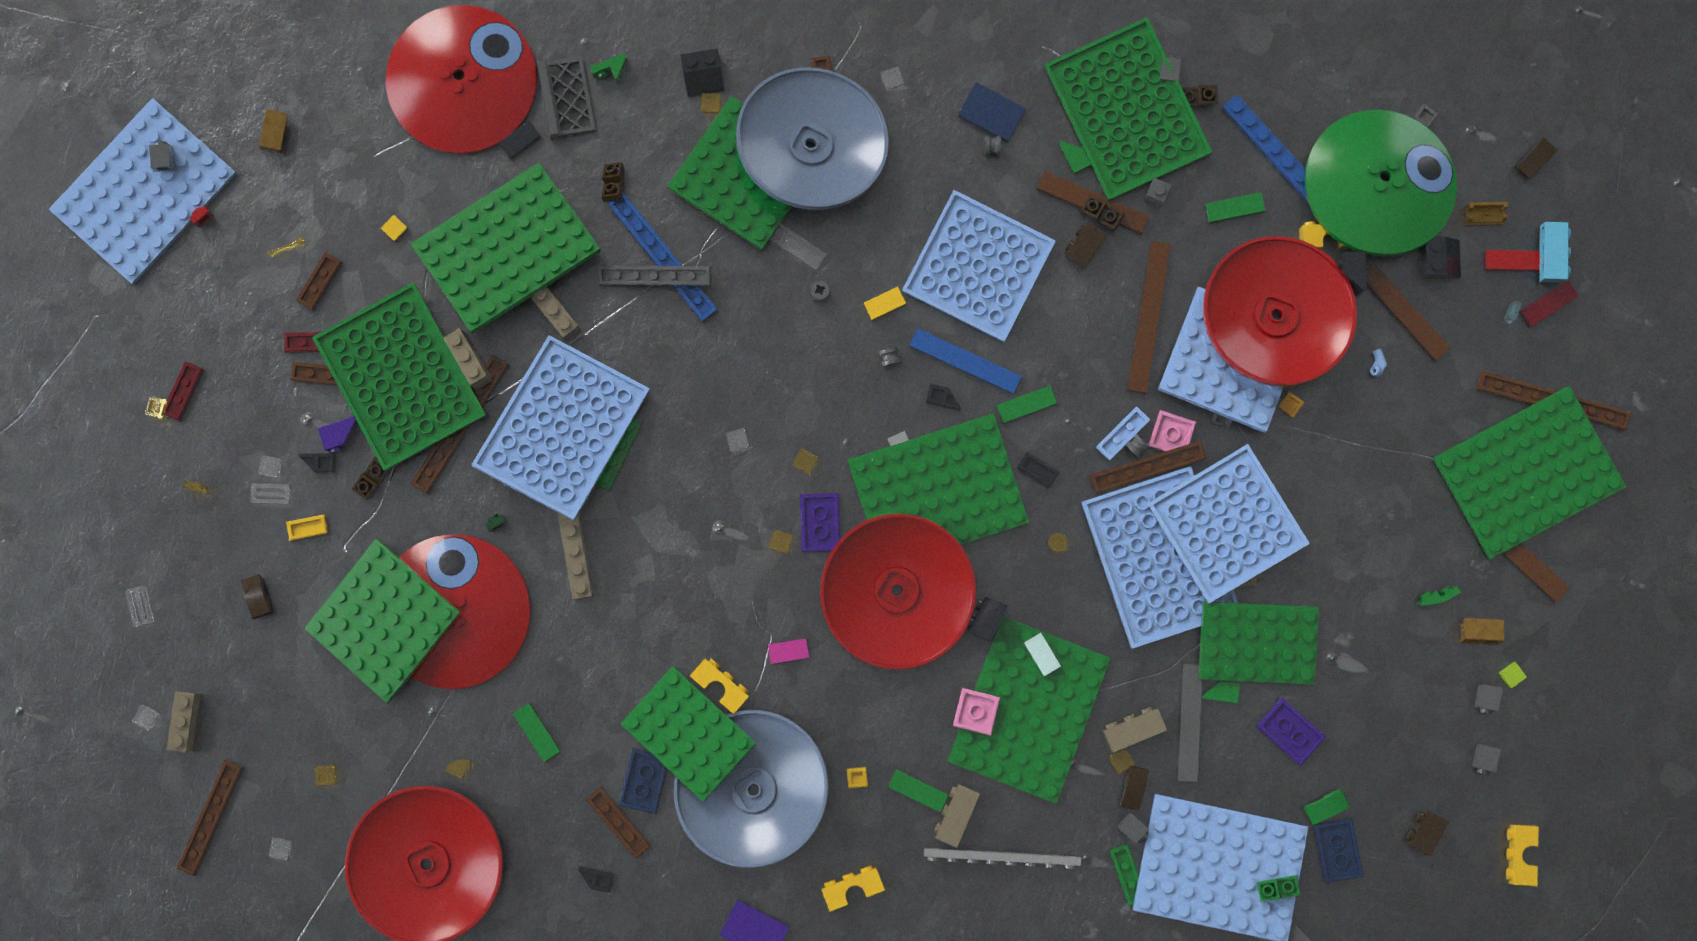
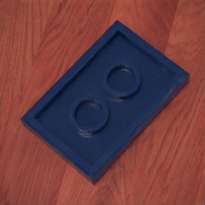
[958,82,1026,142]
[618,748,668,814]
[1313,818,1364,883]

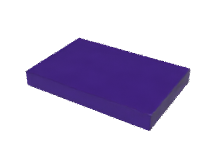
[800,493,840,552]
[1256,698,1326,766]
[720,900,790,941]

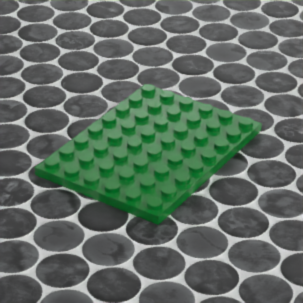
[1044,17,1212,200]
[411,163,601,334]
[312,282,487,471]
[1432,386,1626,559]
[847,413,1029,545]
[947,617,1111,804]

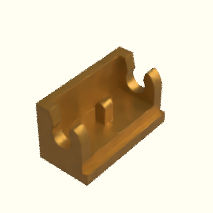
[259,109,288,152]
[1464,202,1508,226]
[1460,618,1504,645]

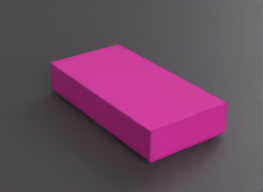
[768,639,809,664]

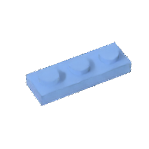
[1095,406,1150,461]

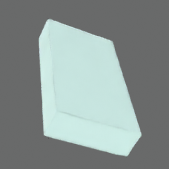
[1024,633,1061,676]

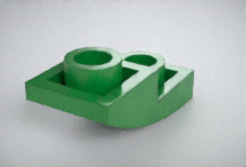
[1417,586,1461,606]
[1304,789,1350,825]
[1257,875,1301,902]

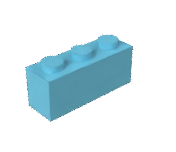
[1539,222,1571,283]

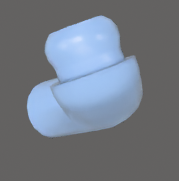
[1370,348,1387,377]

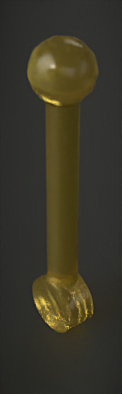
[266,237,305,257]

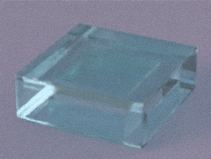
[1504,301,1522,324]

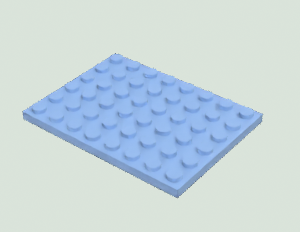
[49,98,237,285]
[472,335,650,521]
[1081,466,1238,649]
[1132,794,1308,941]

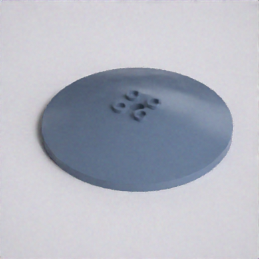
[736,67,888,210]
[674,710,829,868]

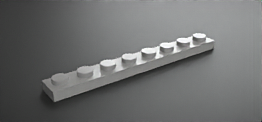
[924,848,1081,869]

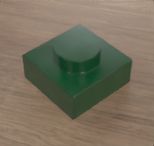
[485,514,508,532]

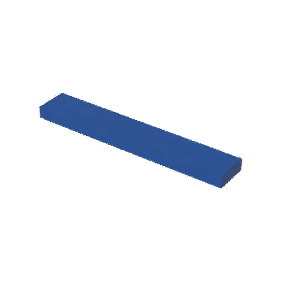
[909,328,1021,394]

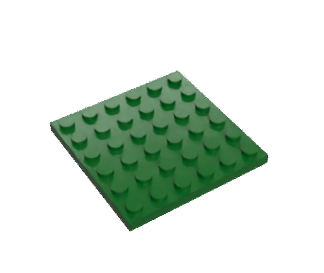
[667,96,810,250]
[305,539,461,703]

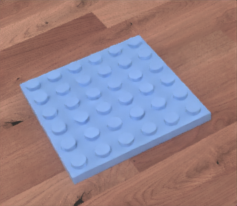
[902,190,1055,342]
[1158,286,1284,433]
[1148,444,1310,604]

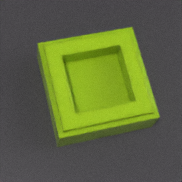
[1498,661,1527,689]

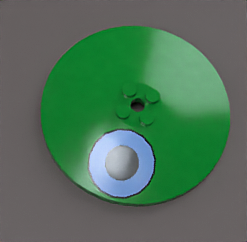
[1304,110,1457,256]

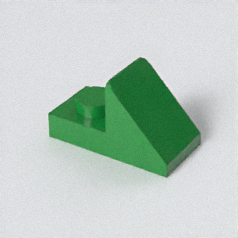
[590,53,628,85]

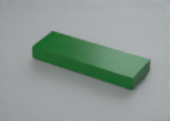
[1205,192,1265,223]
[996,386,1057,424]
[512,703,561,762]
[888,769,949,813]
[1109,844,1139,906]

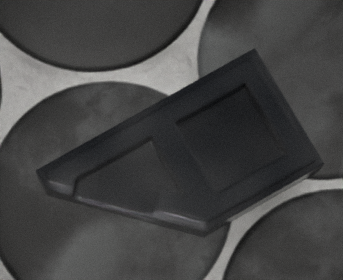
[926,384,961,411]
[299,453,336,473]
[578,866,614,893]

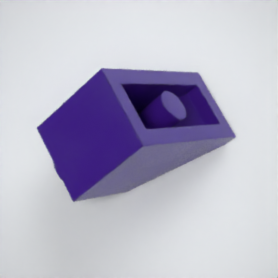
[318,416,358,454]

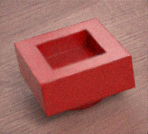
[189,206,213,227]

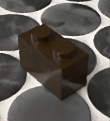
[1065,222,1107,269]
[1406,809,1449,856]

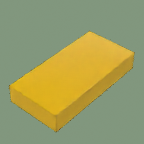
[864,287,906,320]
[286,514,329,541]

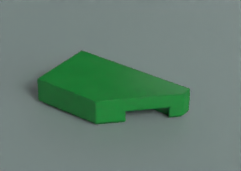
[1058,141,1091,174]
[1202,681,1240,703]

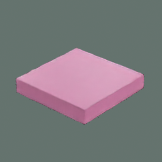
[1149,410,1196,452]
[953,688,1000,735]

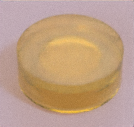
[1048,533,1068,552]

